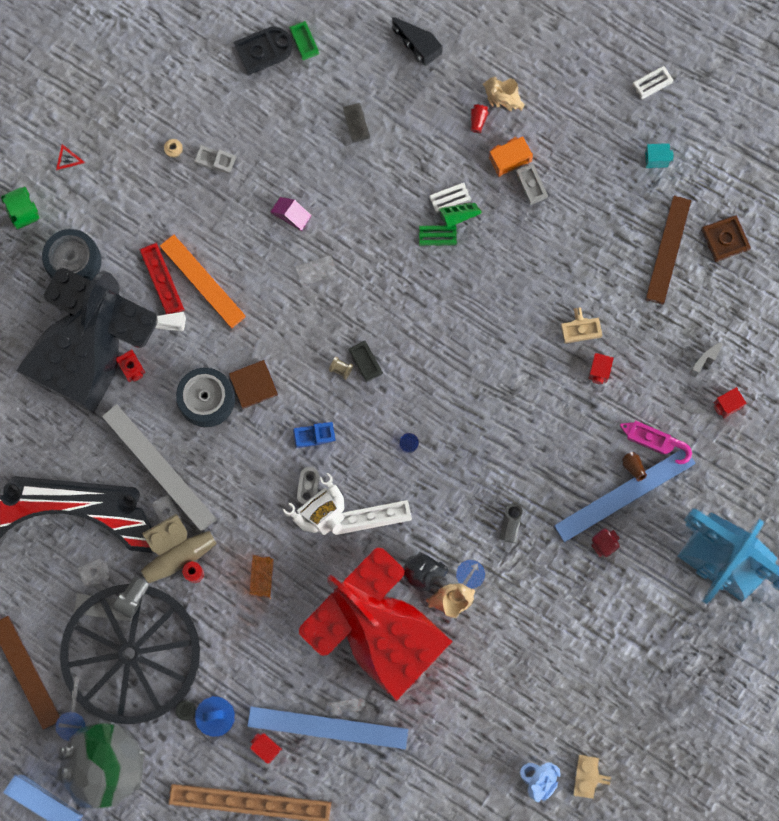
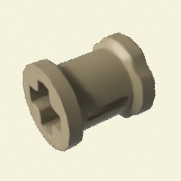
[329,357,353,380]

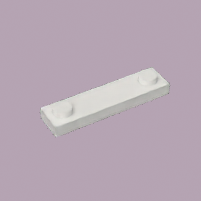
[335,500,412,535]

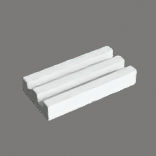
[632,66,673,100]
[430,183,471,214]

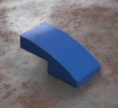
[293,422,336,448]

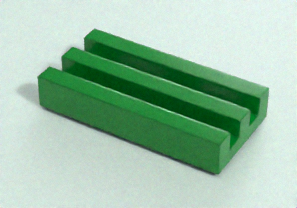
[419,225,457,246]

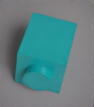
[645,143,674,168]

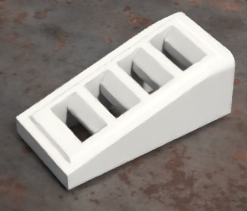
[155,312,186,332]

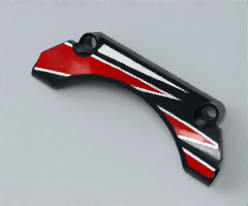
[0,476,153,553]

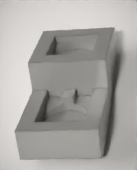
[194,145,236,174]
[689,342,723,377]

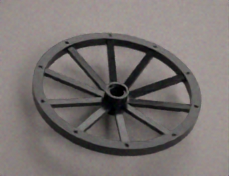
[60,584,200,724]

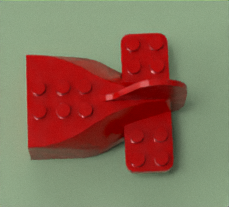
[299,548,453,701]

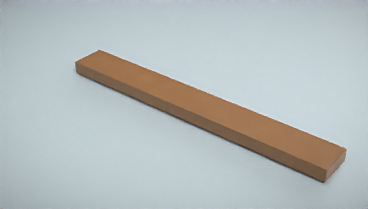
[168,784,331,821]

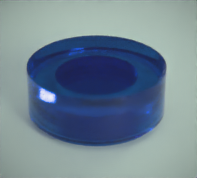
[400,433,419,453]

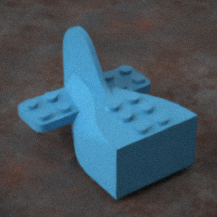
[677,508,779,604]

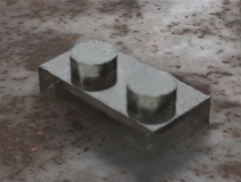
[342,103,370,143]

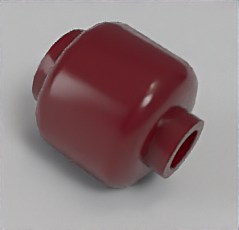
[591,528,620,558]

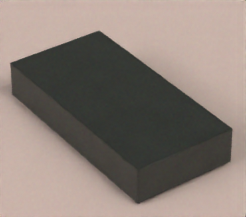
[349,340,383,383]

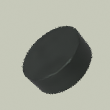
[176,701,196,721]

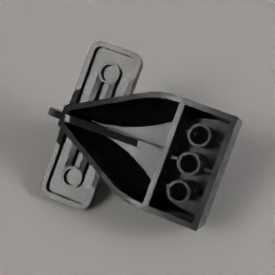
[16,268,158,413]

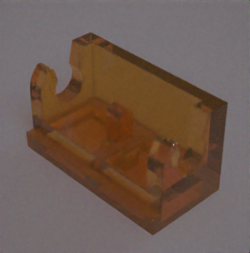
[249,555,274,598]

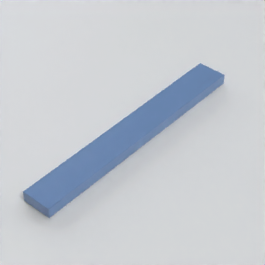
[554,449,696,543]
[247,707,409,749]

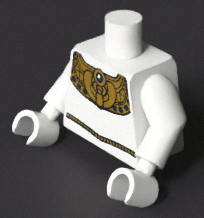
[283,473,344,535]

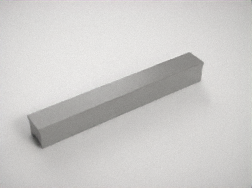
[102,404,217,533]

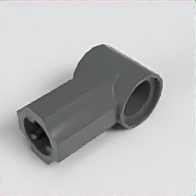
[499,503,523,543]
[113,576,150,619]

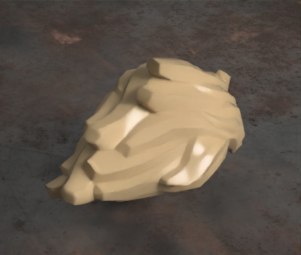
[483,77,525,111]
[426,583,475,618]

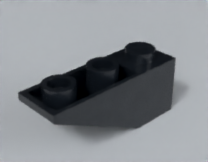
[391,17,443,66]

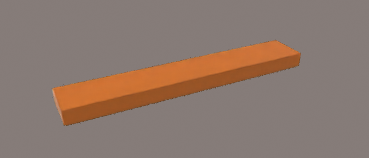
[160,235,246,329]

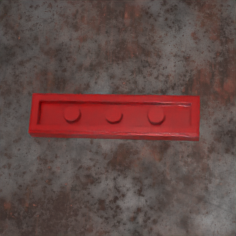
[139,243,185,314]

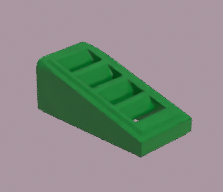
[439,202,482,227]

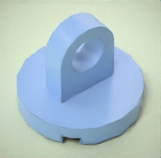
[520,763,560,802]

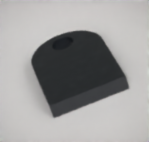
[234,27,293,76]

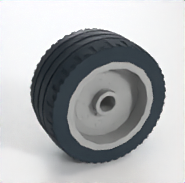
[176,367,235,428]

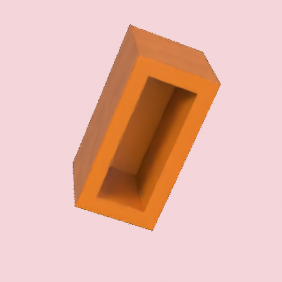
[489,136,533,177]

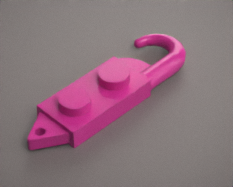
[620,420,692,464]

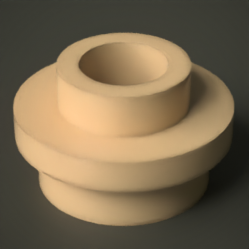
[164,139,183,157]

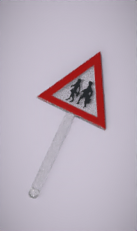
[25,144,86,171]

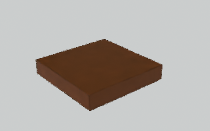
[701,215,751,262]
[229,360,278,409]

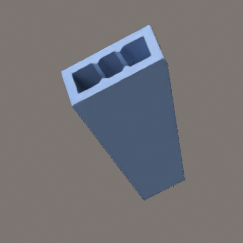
[3,775,83,821]

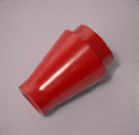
[470,104,489,133]

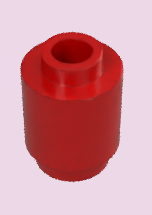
[182,562,204,583]

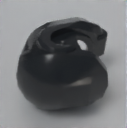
[403,552,449,592]

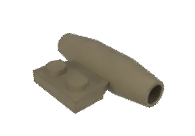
[141,514,217,584]

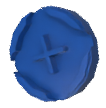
[195,697,235,737]

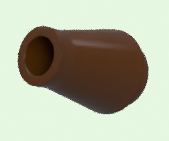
[622,452,647,481]

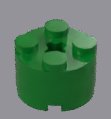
[0,186,40,230]

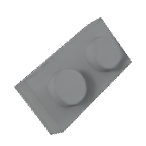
[516,164,548,205]

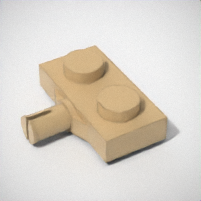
[561,307,603,344]
[574,755,611,799]

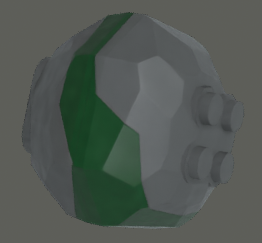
[56,723,144,809]

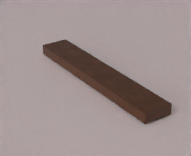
[645,195,692,305]
[0,616,60,730]

